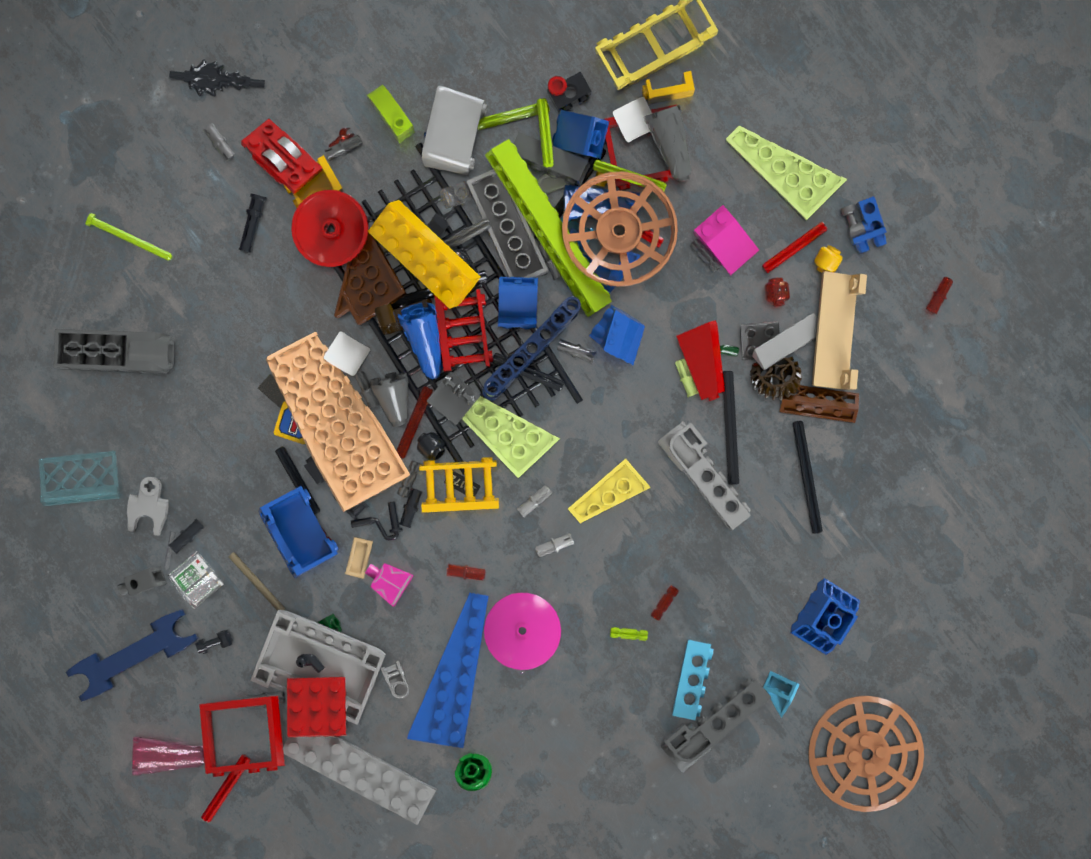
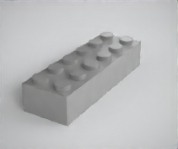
[466,169,548,278]

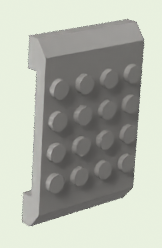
[250,610,386,725]

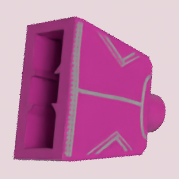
[365,563,414,607]

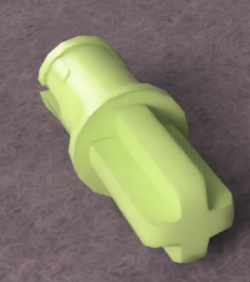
[675,359,698,397]

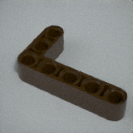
[374,299,437,335]

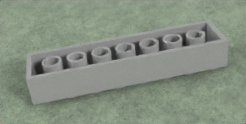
[283,736,436,825]

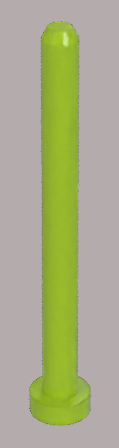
[85,213,172,260]

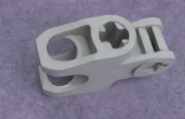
[127,477,169,536]

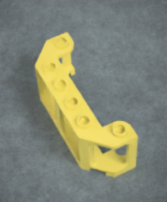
[595,0,718,90]

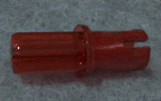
[926,277,953,314]
[447,564,486,581]

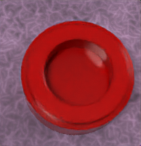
[548,76,567,96]

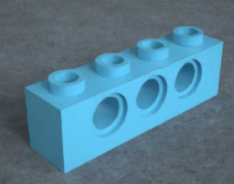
[672,639,714,720]

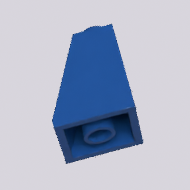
[552,110,609,159]

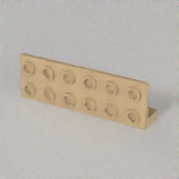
[812,271,867,390]

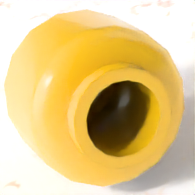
[814,245,843,273]

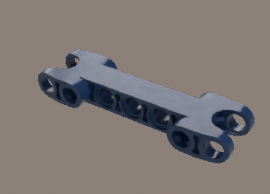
[482,296,581,401]
[65,609,198,702]

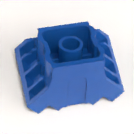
[589,305,645,365]
[791,578,860,655]

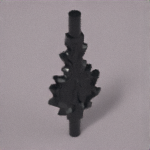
[169,59,265,96]

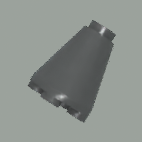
[370,372,408,427]

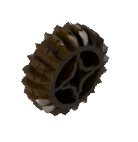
[750,356,802,401]

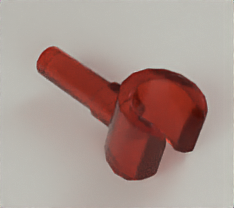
[329,128,354,147]

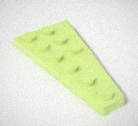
[726,126,847,220]
[462,396,560,478]

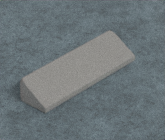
[752,313,818,370]

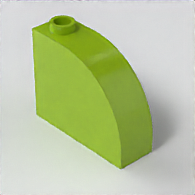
[366,84,415,144]

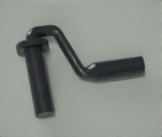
[351,501,403,541]

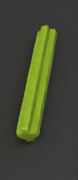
[537,98,554,168]
[478,102,550,130]
[593,160,667,192]

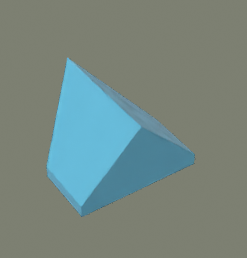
[763,671,800,718]

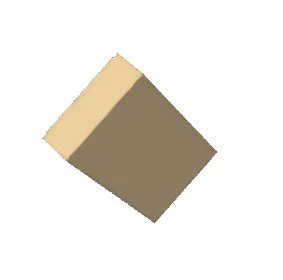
[345,537,373,579]

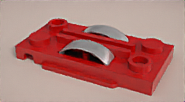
[241,118,322,194]

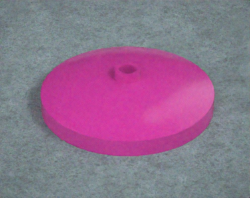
[484,593,561,670]

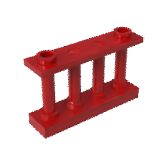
[434,289,493,373]

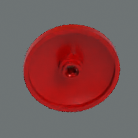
[291,190,369,267]

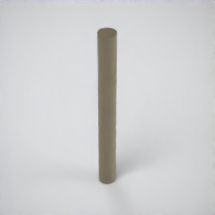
[229,552,286,611]

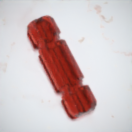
[651,585,679,621]

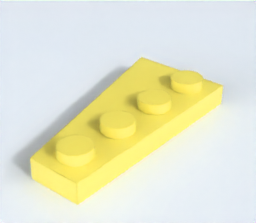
[568,459,651,523]

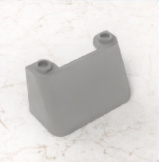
[422,85,488,175]

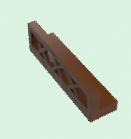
[779,385,859,423]

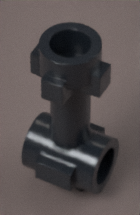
[195,630,233,654]

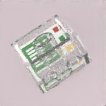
[168,551,223,609]

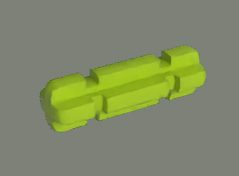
[610,627,648,641]

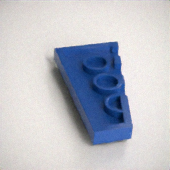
[563,185,640,221]

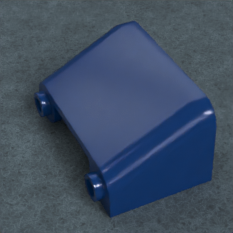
[258,486,339,578]

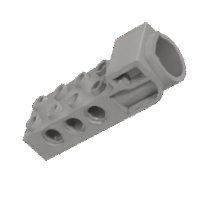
[657,421,751,531]

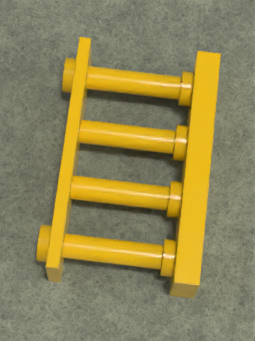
[419,457,499,512]

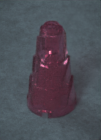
[132,737,205,775]

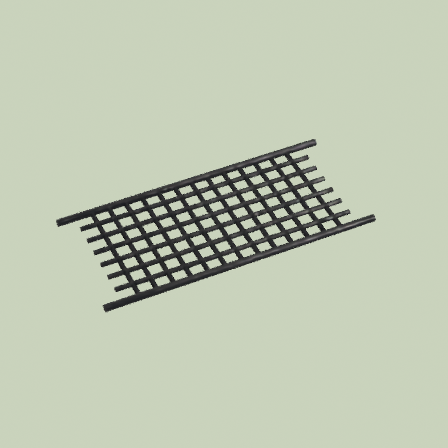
[331,143,583,475]

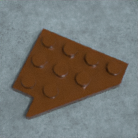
[334,232,407,325]

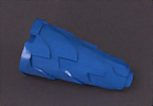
[398,303,443,379]

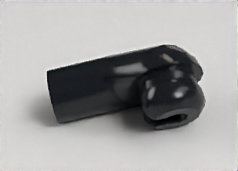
[296,654,325,673]

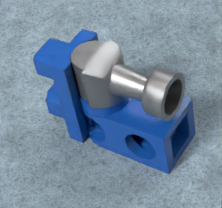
[840,196,887,254]

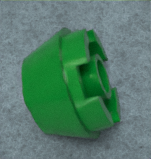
[455,753,492,791]

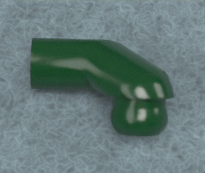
[720,345,739,356]

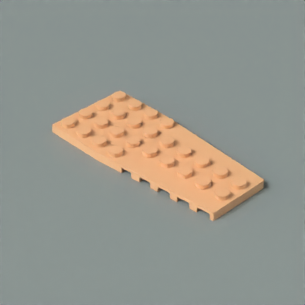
[266,332,410,512]

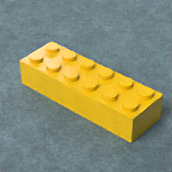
[368,200,481,309]

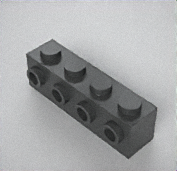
[513,132,590,186]

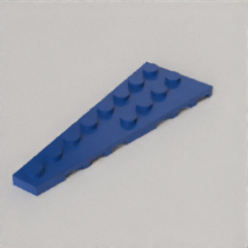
[407,593,489,748]

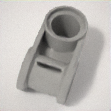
[381,660,410,699]

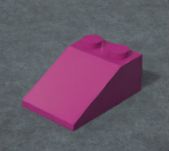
[693,205,759,275]

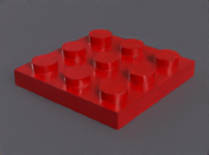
[287,677,346,737]

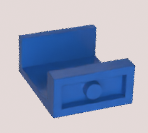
[498,277,538,329]

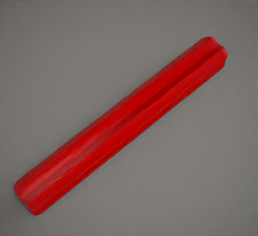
[762,222,827,273]
[201,755,251,823]

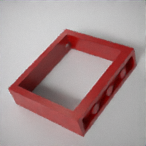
[603,105,678,190]
[199,696,285,777]

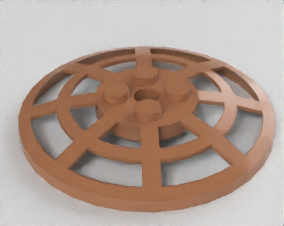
[562,171,678,287]
[808,696,924,812]

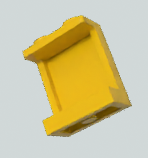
[642,71,695,105]
[283,155,344,208]

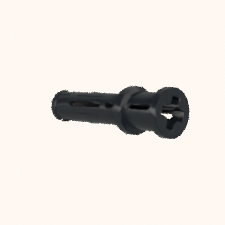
[239,194,267,253]

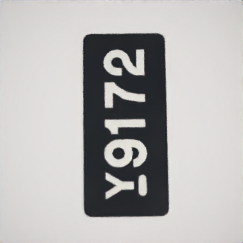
[444,471,481,496]

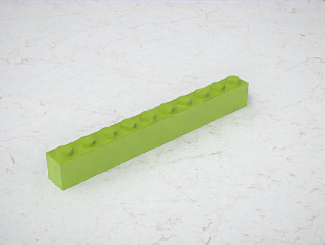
[485,139,612,317]

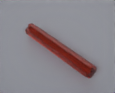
[396,387,433,459]

